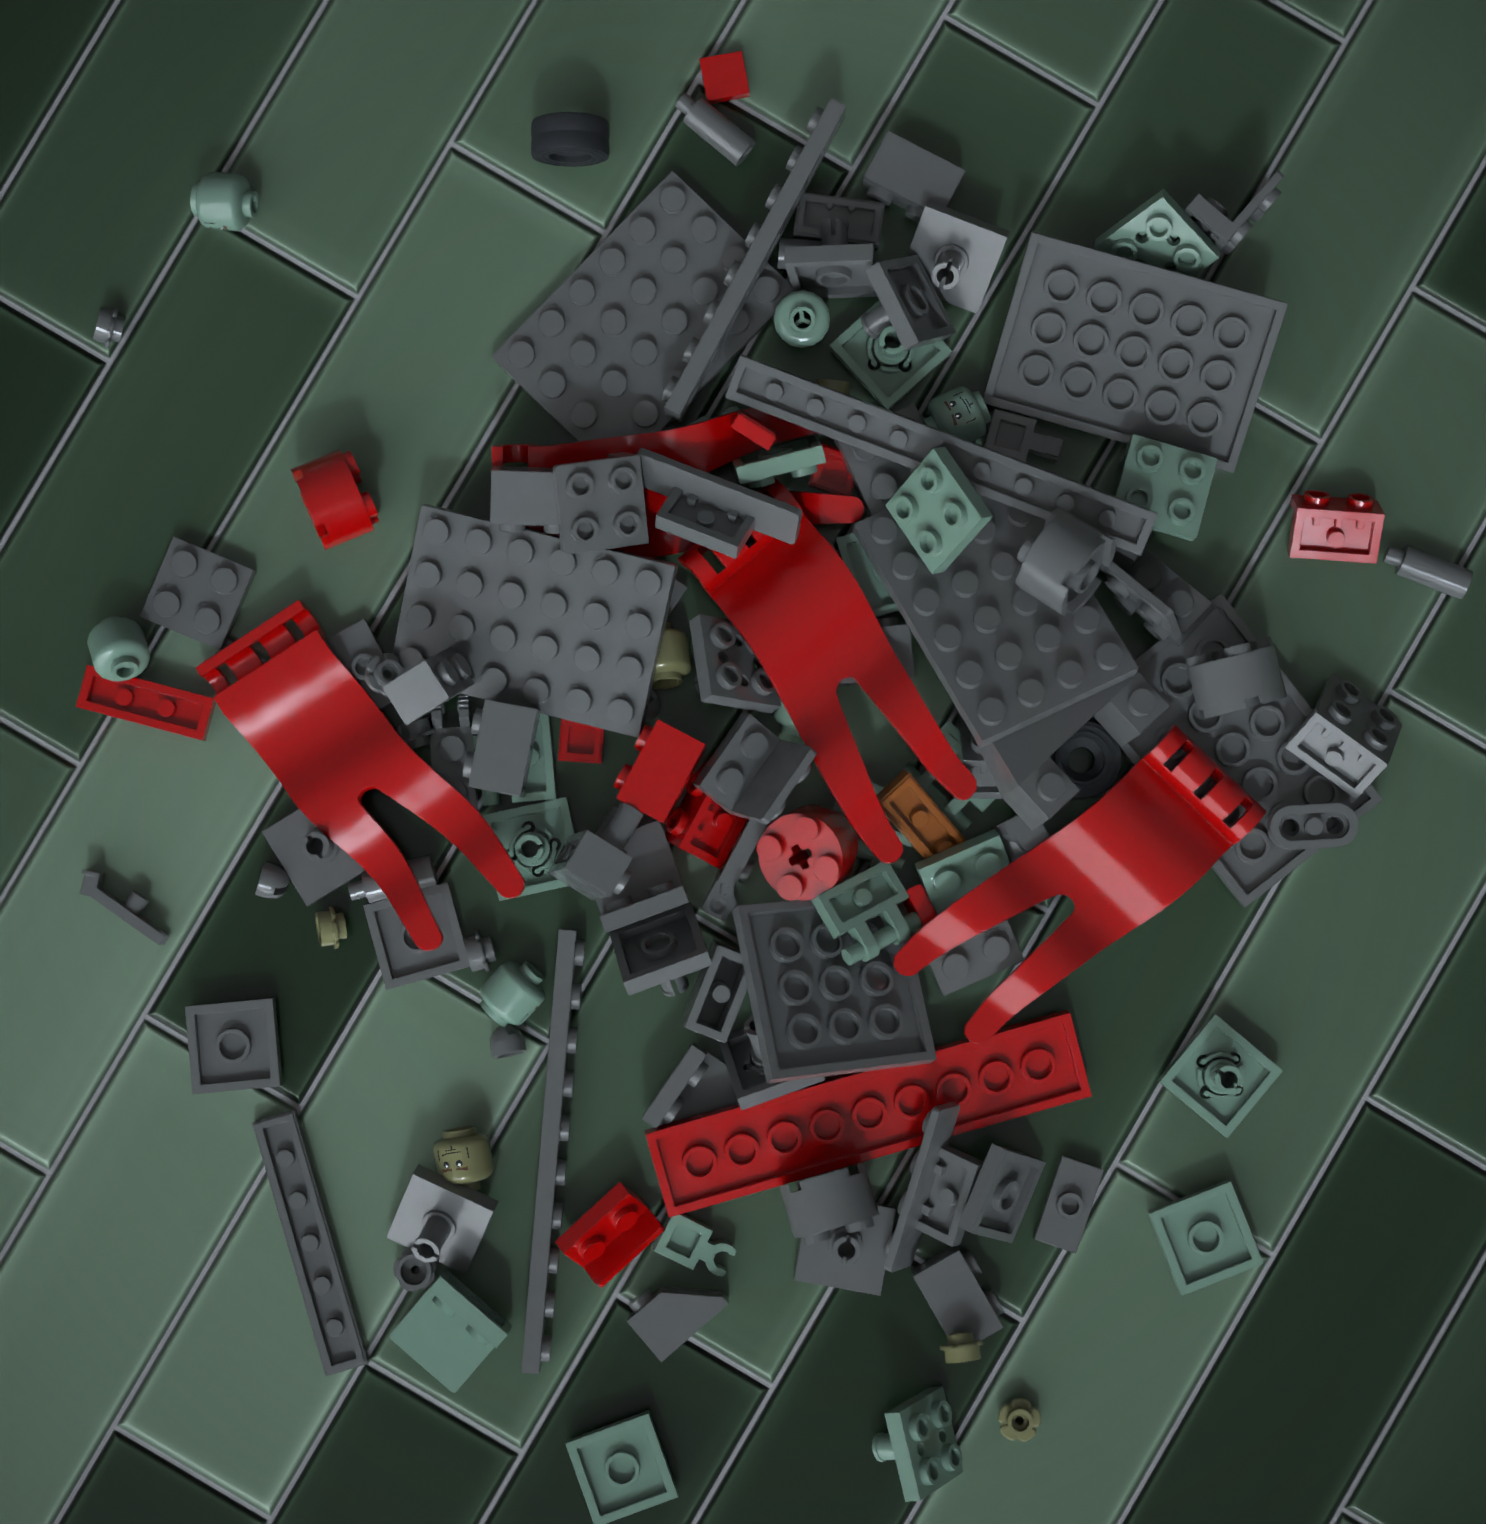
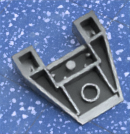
[974,672,1170,831]

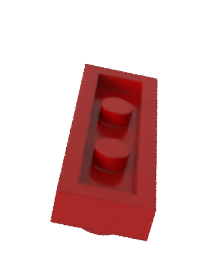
[76,665,216,741]

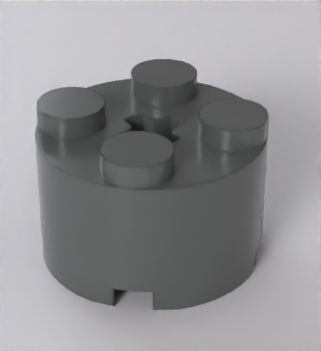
[1015,507,1116,616]
[1186,637,1287,719]
[779,1162,879,1246]

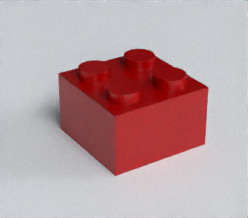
[613,719,706,824]

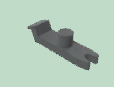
[80,869,170,945]

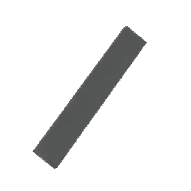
[252,1109,370,1376]

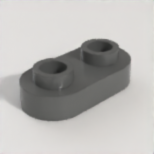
[1267,803,1359,850]

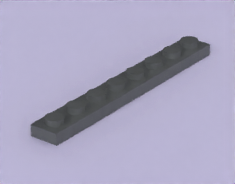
[661,98,846,422]

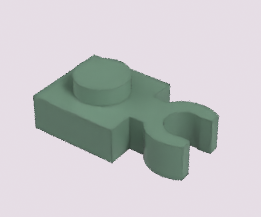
[653,1214,737,1276]

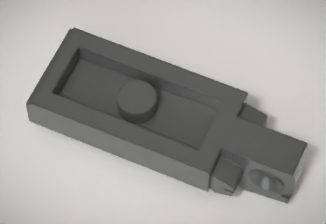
[700,819,774,921]

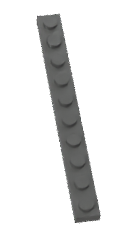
[725,355,1158,556]
[521,928,586,1374]

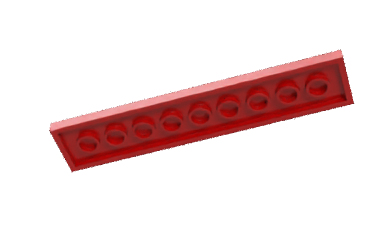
[644,1010,1092,1218]

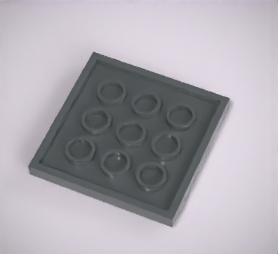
[732,899,937,1084]

